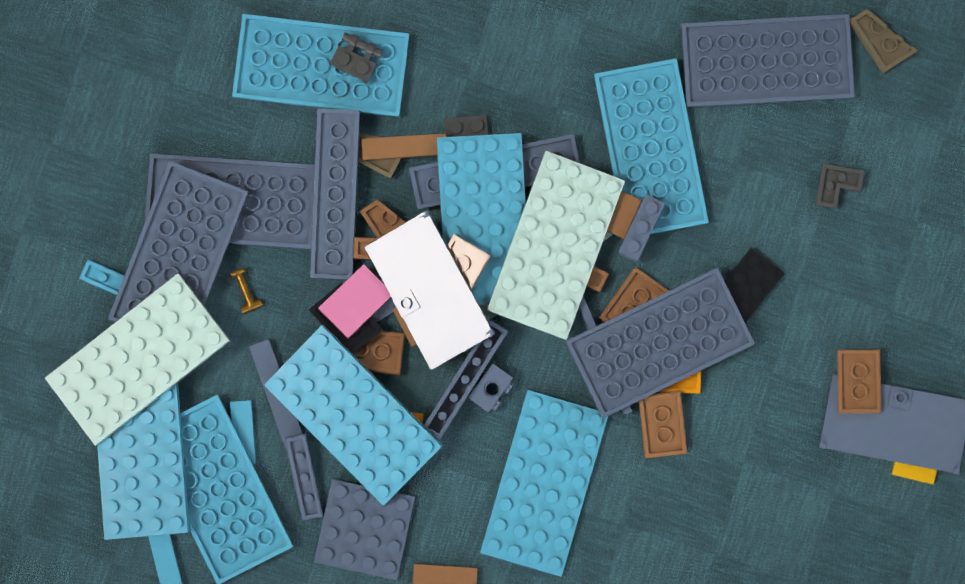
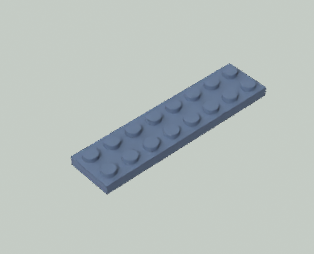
[310,108,361,279]
[409,134,580,210]

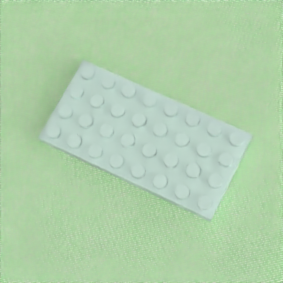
[487,151,625,340]
[45,274,230,446]

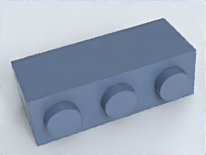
[617,194,665,262]

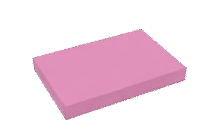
[318,264,391,339]

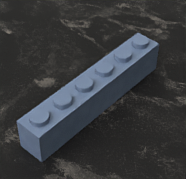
[424,320,508,440]

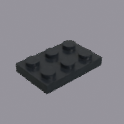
[725,248,784,323]
[309,283,383,355]

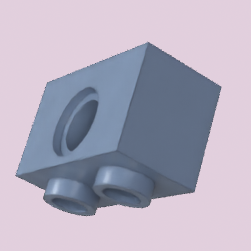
[468,363,514,413]

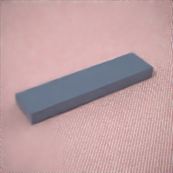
[285,433,323,521]

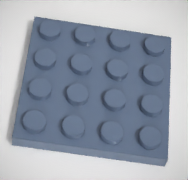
[314,479,415,580]

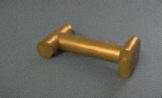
[231,268,263,314]

